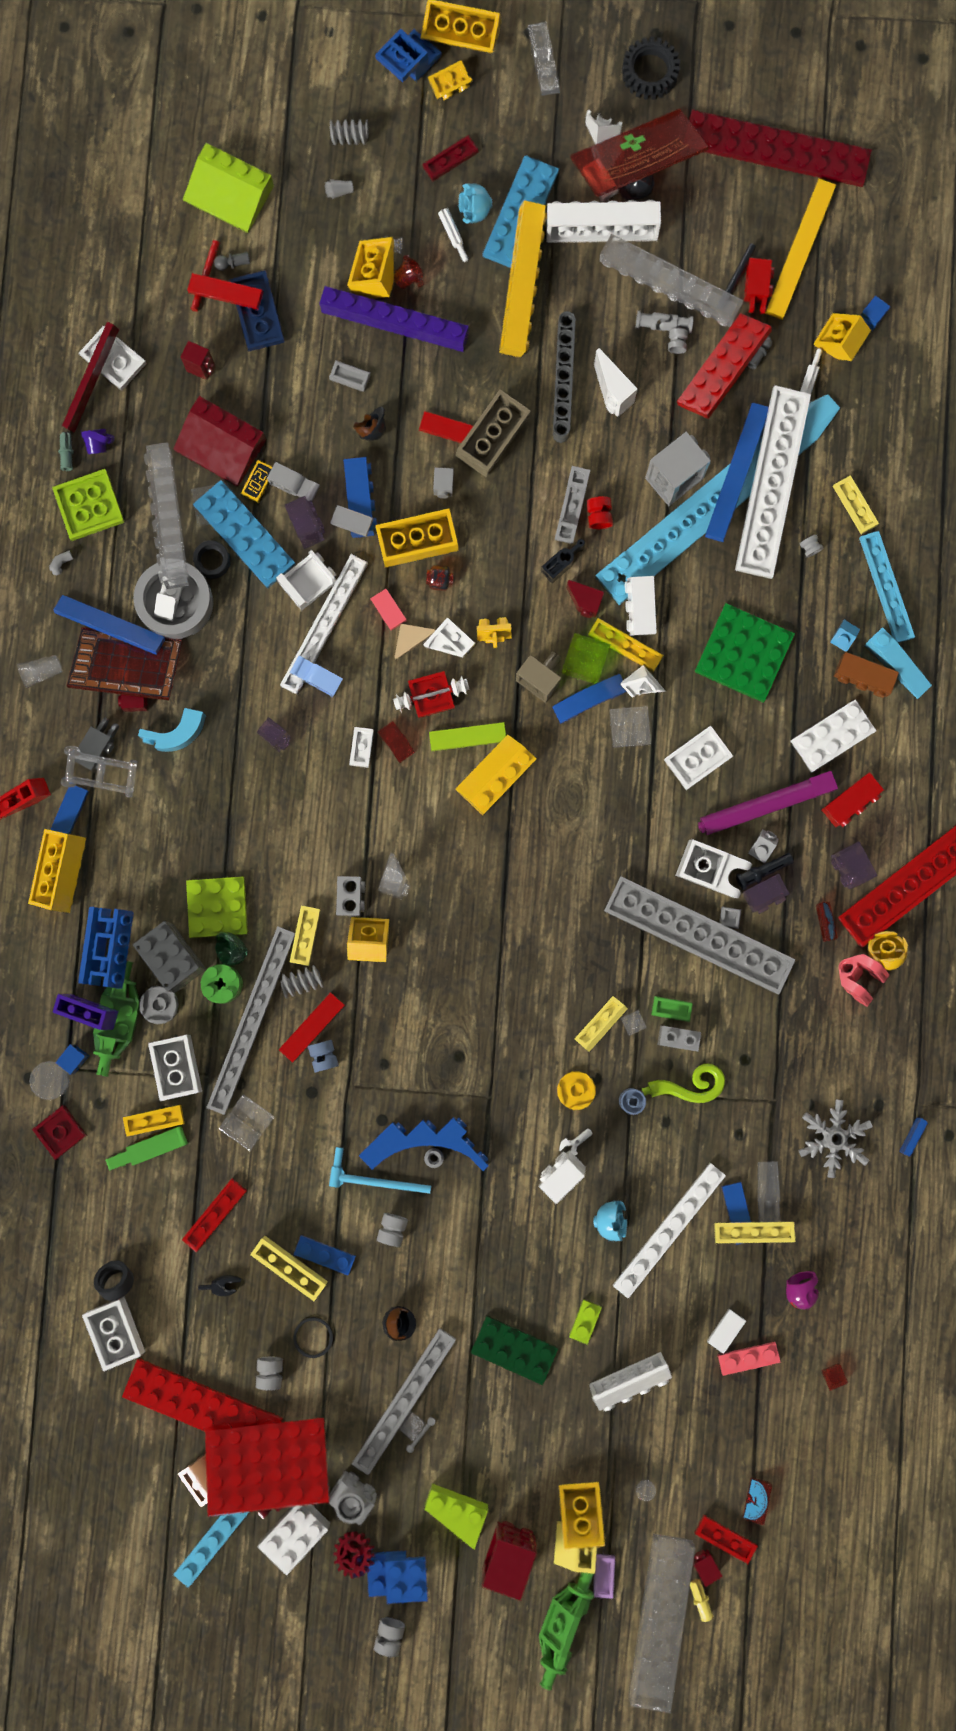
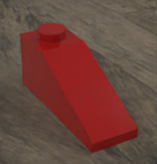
[0,778,51,820]

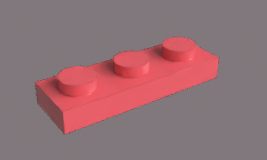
[717,1342,780,1376]

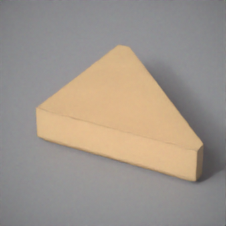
[395,624,435,659]

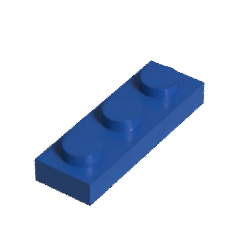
[294,1235,356,1275]

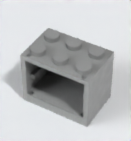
[645,432,711,506]

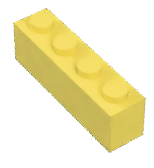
[250,1236,328,1301]

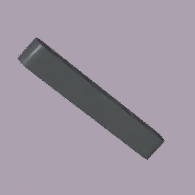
[553,311,575,443]

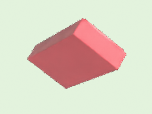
[370,589,407,631]

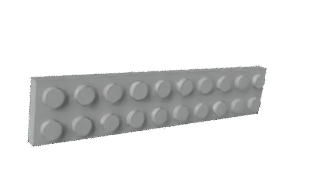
[604,876,795,995]

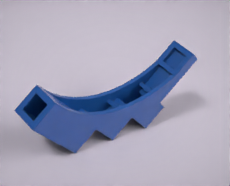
[359,1117,489,1171]

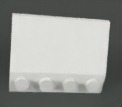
[589,1352,672,1411]

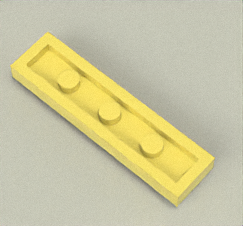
[714,1222,795,1243]

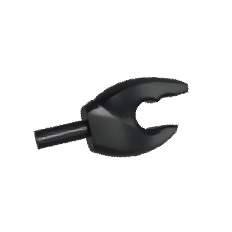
[198,1275,242,1297]

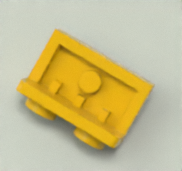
[428,60,473,100]

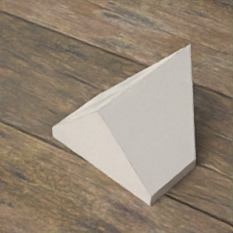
[586,110,622,146]
[621,665,666,697]

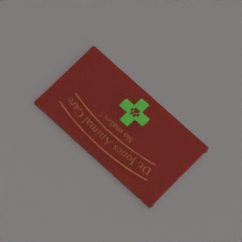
[570,109,709,198]

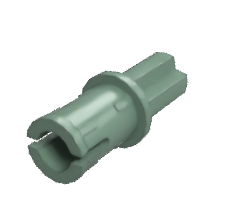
[58,432,74,471]

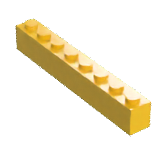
[499,200,547,358]

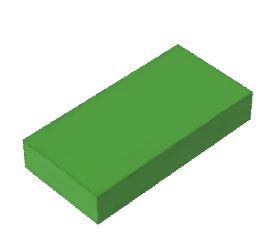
[651,996,693,1022]

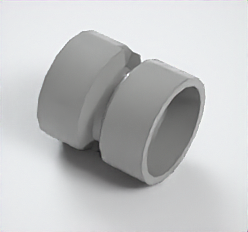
[376,1213,408,1247]
[256,1357,283,1390]
[374,1617,405,1657]

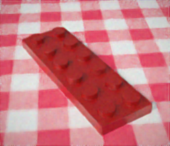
[677,313,772,419]

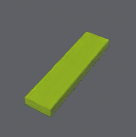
[429,722,506,752]

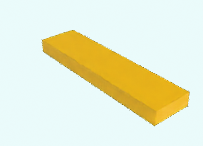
[588,618,664,673]

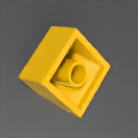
[814,313,871,361]
[347,917,389,962]

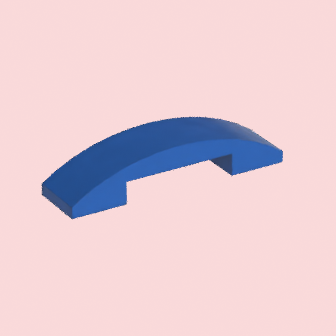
[552,674,627,724]

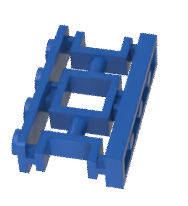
[78,907,134,989]

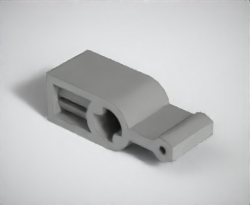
[267,462,320,503]

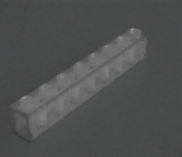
[600,234,743,327]
[144,442,189,589]

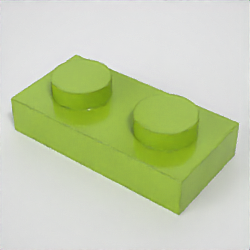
[569,1299,602,1345]

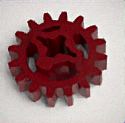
[333,1531,376,1579]

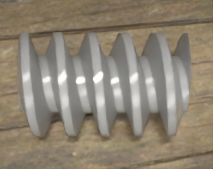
[330,119,368,145]
[281,965,323,999]

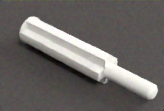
[438,208,468,262]
[800,349,822,394]

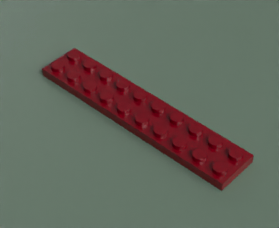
[683,110,872,187]

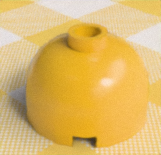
[868,931,908,970]

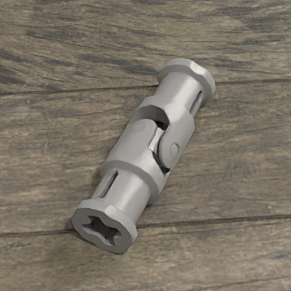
[635,311,693,334]

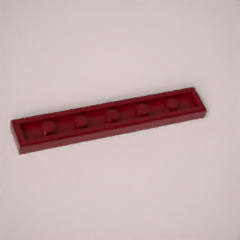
[62,322,120,433]

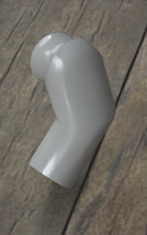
[49,550,73,576]

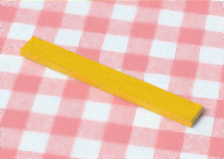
[766,179,836,320]

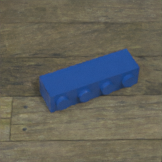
[343,457,377,538]

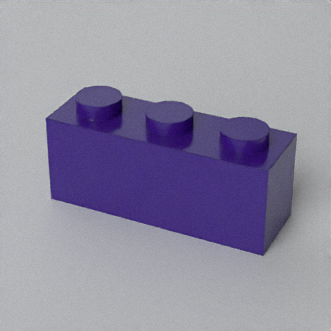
[52,994,119,1030]

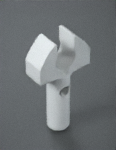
[559,1129,592,1156]

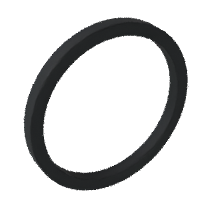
[293,1317,333,1358]

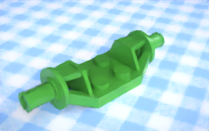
[93,961,140,1077]
[539,1572,594,1690]

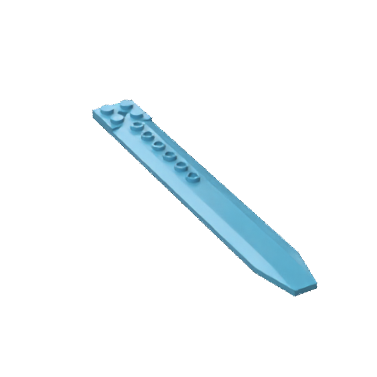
[595,394,840,605]

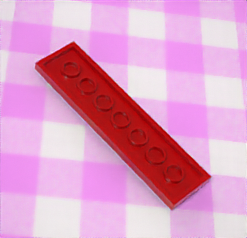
[837,825,956,948]
[122,1358,283,1431]

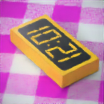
[241,460,272,503]

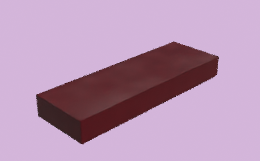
[422,135,479,182]

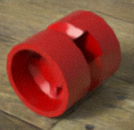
[587,496,613,530]

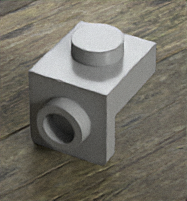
[748,830,779,863]

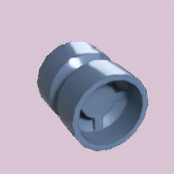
[308,1040,339,1073]
[619,1088,646,1115]

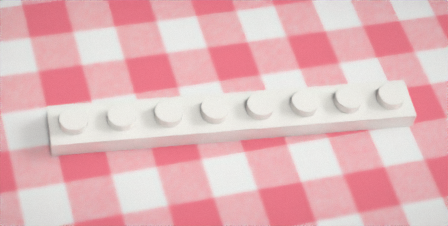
[613,1163,726,1298]

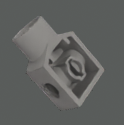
[329,1471,377,1525]

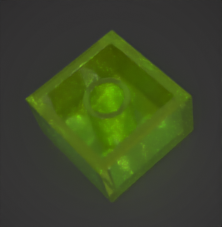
[562,633,611,684]

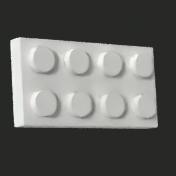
[791,700,876,773]

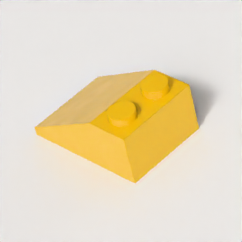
[347,237,394,299]
[559,1482,605,1550]

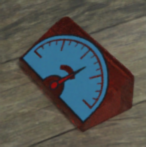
[816,902,837,942]
[743,1478,772,1525]

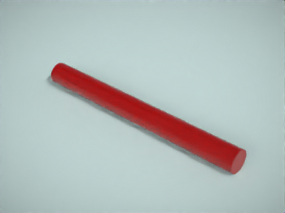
[190,240,220,312]

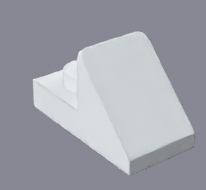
[154,579,183,622]

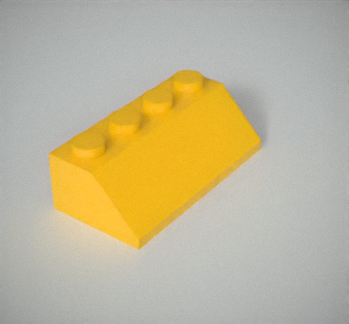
[421,0,501,53]
[455,735,536,816]
[28,829,86,913]

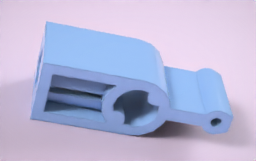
[290,656,343,697]

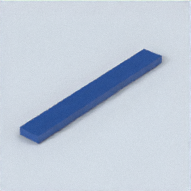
[705,403,769,542]

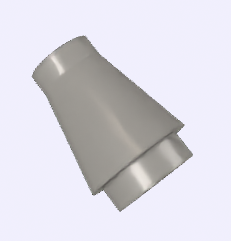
[325,180,353,199]

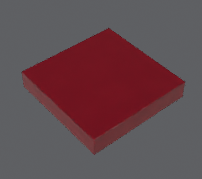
[32,1105,87,1160]

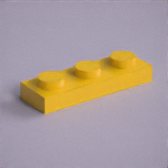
[123,1105,185,1137]

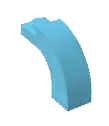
[138,708,206,752]

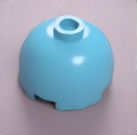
[459,183,492,223]
[594,1201,627,1241]

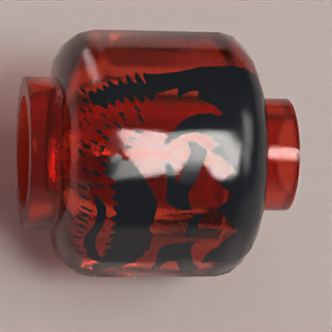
[426,565,454,591]

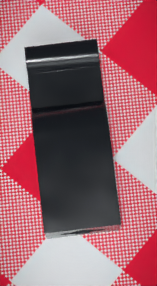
[541,539,585,584]

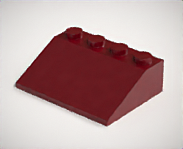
[173,396,266,487]

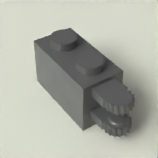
[72,717,119,773]

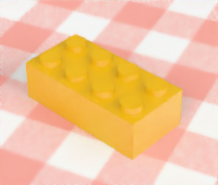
[375,509,458,568]

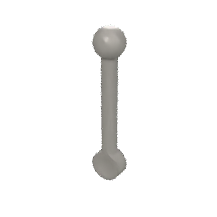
[406,1417,435,1453]

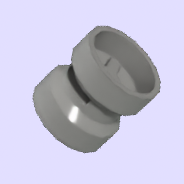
[668,328,688,354]

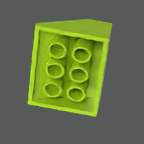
[183,143,274,233]

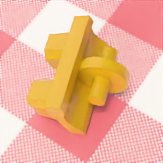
[477,617,511,648]

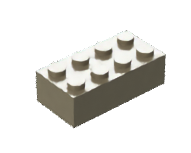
[456,389,531,477]

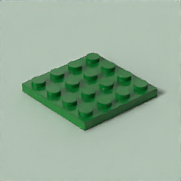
[694,603,795,703]

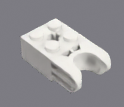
[675,840,752,898]

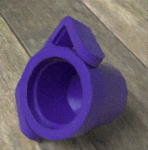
[81,429,115,454]

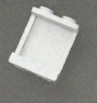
[276,550,336,611]

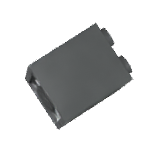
[133,921,207,993]

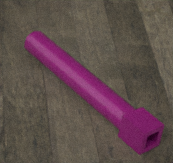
[698,771,838,836]

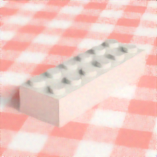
[546,200,661,242]

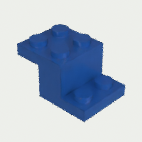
[375,29,441,82]
[367,1551,428,1604]

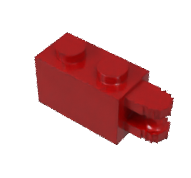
[744,258,774,314]

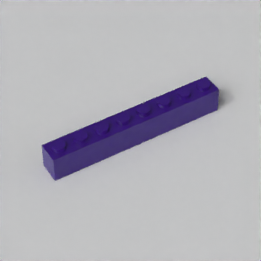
[319,286,469,352]

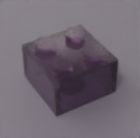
[284,496,325,549]
[831,842,878,889]

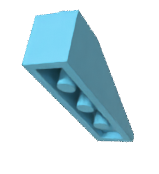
[864,627,932,699]

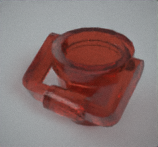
[394,254,424,289]

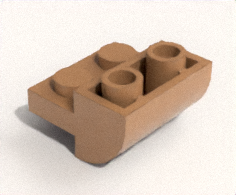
[178,1453,207,1507]

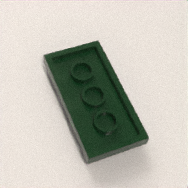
[471,1315,558,1385]

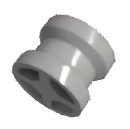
[800,535,823,558]

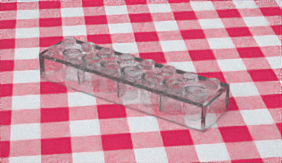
[628,1534,695,1713]

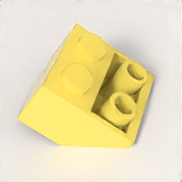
[554,1521,597,1574]

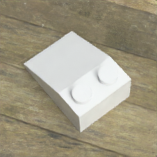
[594,348,637,417]

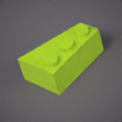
[425,1484,488,1549]

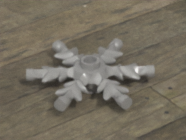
[798,1099,873,1178]

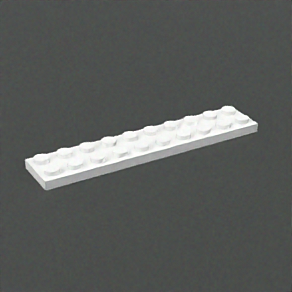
[735,386,811,579]

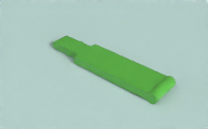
[106,1126,188,1171]

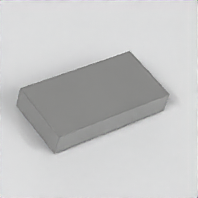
[329,361,371,392]
[331,505,373,537]

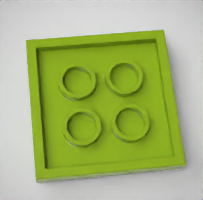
[52,469,125,541]
[186,877,248,938]

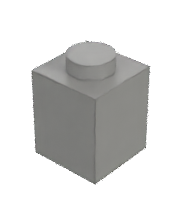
[433,468,454,498]

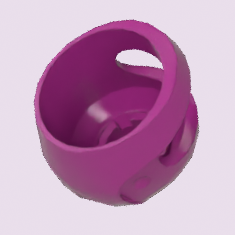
[786,1271,819,1309]

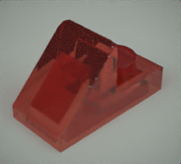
[378,721,415,763]

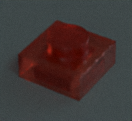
[821,1363,848,1391]

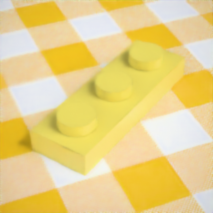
[833,475,879,534]
[290,906,321,966]
[575,996,628,1052]

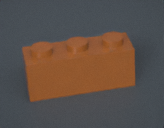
[833,652,899,698]

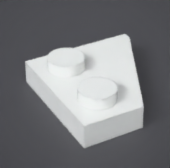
[423,618,476,658]

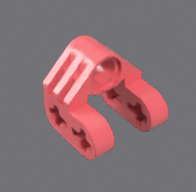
[839,954,890,1007]

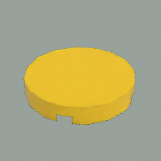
[557,1071,596,1110]

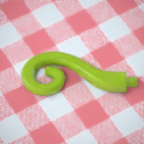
[641,1064,725,1103]

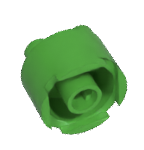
[201,964,243,1004]

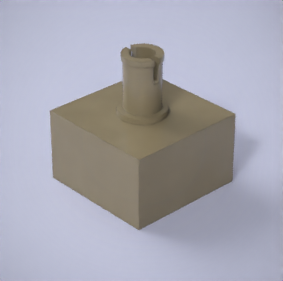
[516,652,561,703]

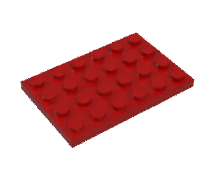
[205,1418,330,1517]

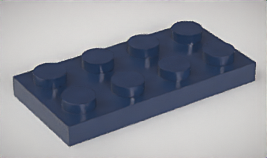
[230,270,284,351]

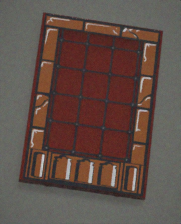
[67,628,183,700]

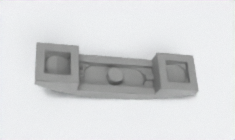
[555,466,590,544]

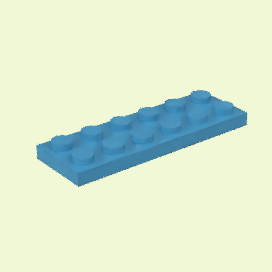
[483,156,559,268]
[193,480,296,589]

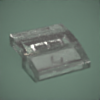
[219,1094,275,1151]

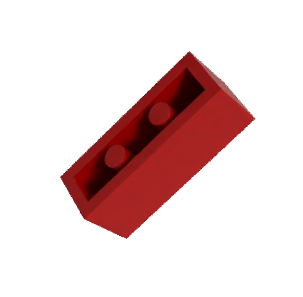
[822,772,884,828]

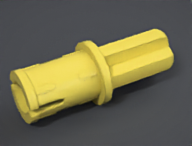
[690,1579,713,1622]

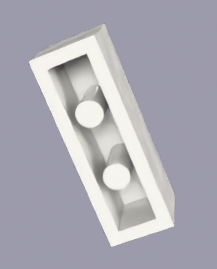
[625,576,657,636]

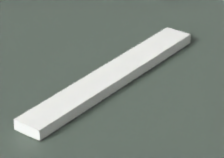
[280,554,368,695]

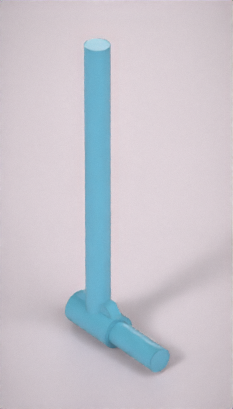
[329,1147,431,1194]

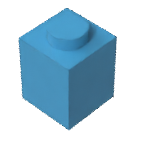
[830,620,860,652]

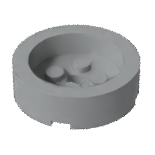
[134,560,213,640]

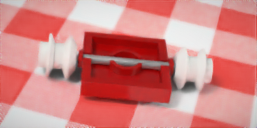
[393,671,469,718]

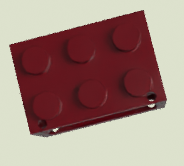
[482,1521,537,1601]

